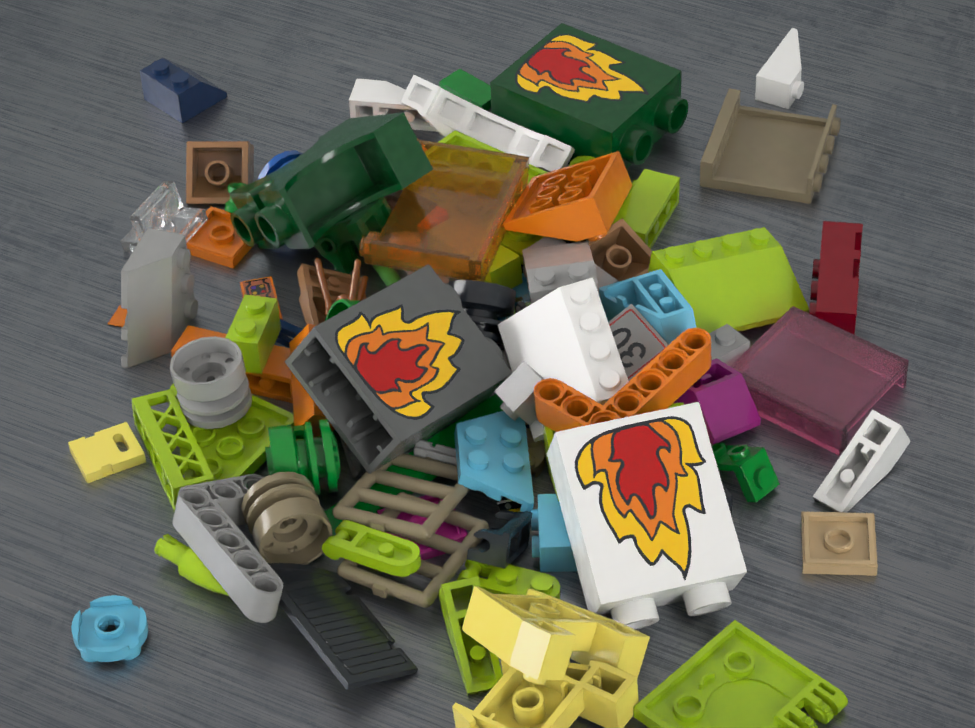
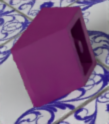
[674,358,761,445]

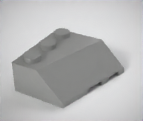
[121,228,198,368]

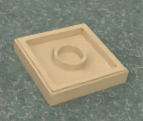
[801,511,878,576]

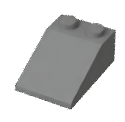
[522,240,599,304]

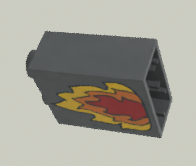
[285,264,512,474]

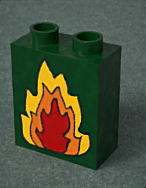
[490,23,688,169]

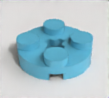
[71,595,148,662]

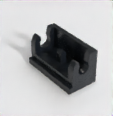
[467,510,532,569]

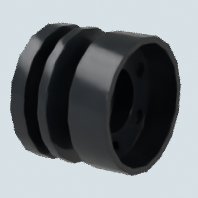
[447,280,516,351]

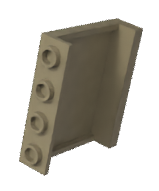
[700,88,841,204]

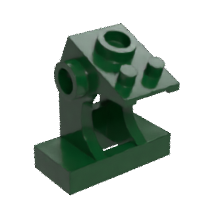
[315,197,398,274]

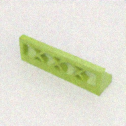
[132,389,215,511]

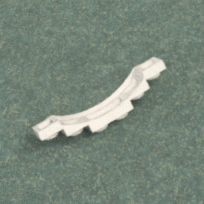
[400,75,575,172]

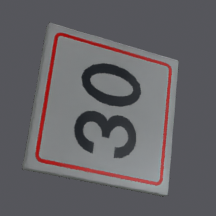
[608,304,669,381]

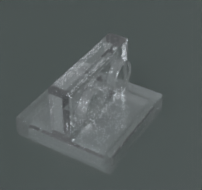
[120,181,208,252]

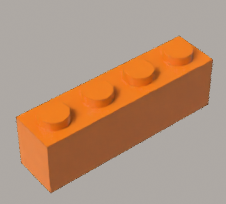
[171,325,293,403]

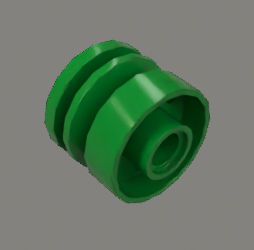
[265,419,341,495]

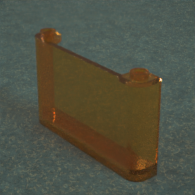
[359,140,529,282]

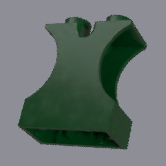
[229,112,433,249]

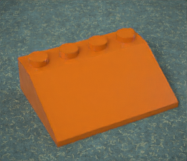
[503,151,632,242]

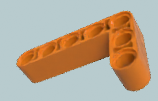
[534,328,712,432]

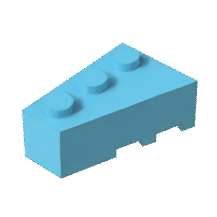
[599,269,696,344]

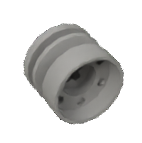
[170,336,252,429]

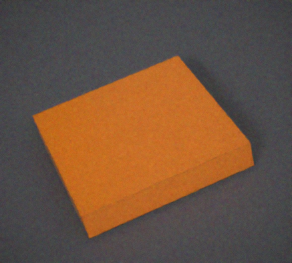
[185,206,253,269]

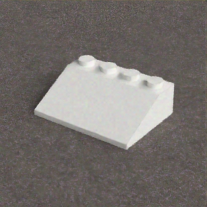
[498,277,629,442]

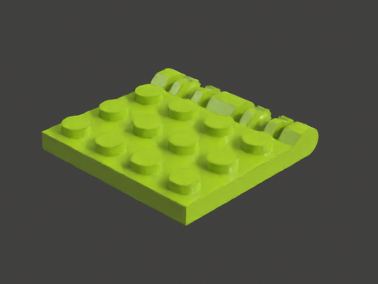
[633,620,848,728]

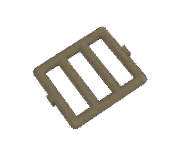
[332,453,470,541]
[337,492,489,608]

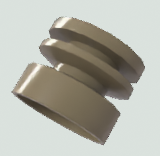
[241,472,333,565]

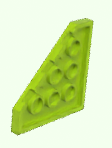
[170,384,294,481]

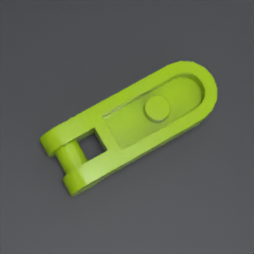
[322,520,421,577]
[456,560,561,599]

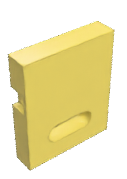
[68,422,146,483]

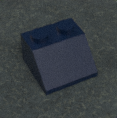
[140,58,227,124]

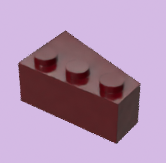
[808,221,863,339]

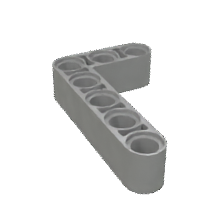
[172,474,283,623]

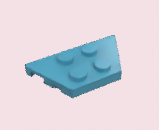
[454,411,534,512]

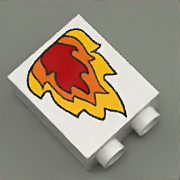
[547,402,747,630]

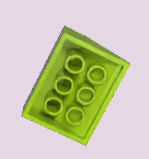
[648,227,809,333]

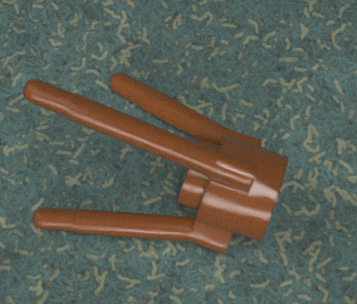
[314,258,368,317]

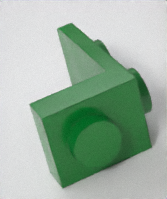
[712,443,780,503]

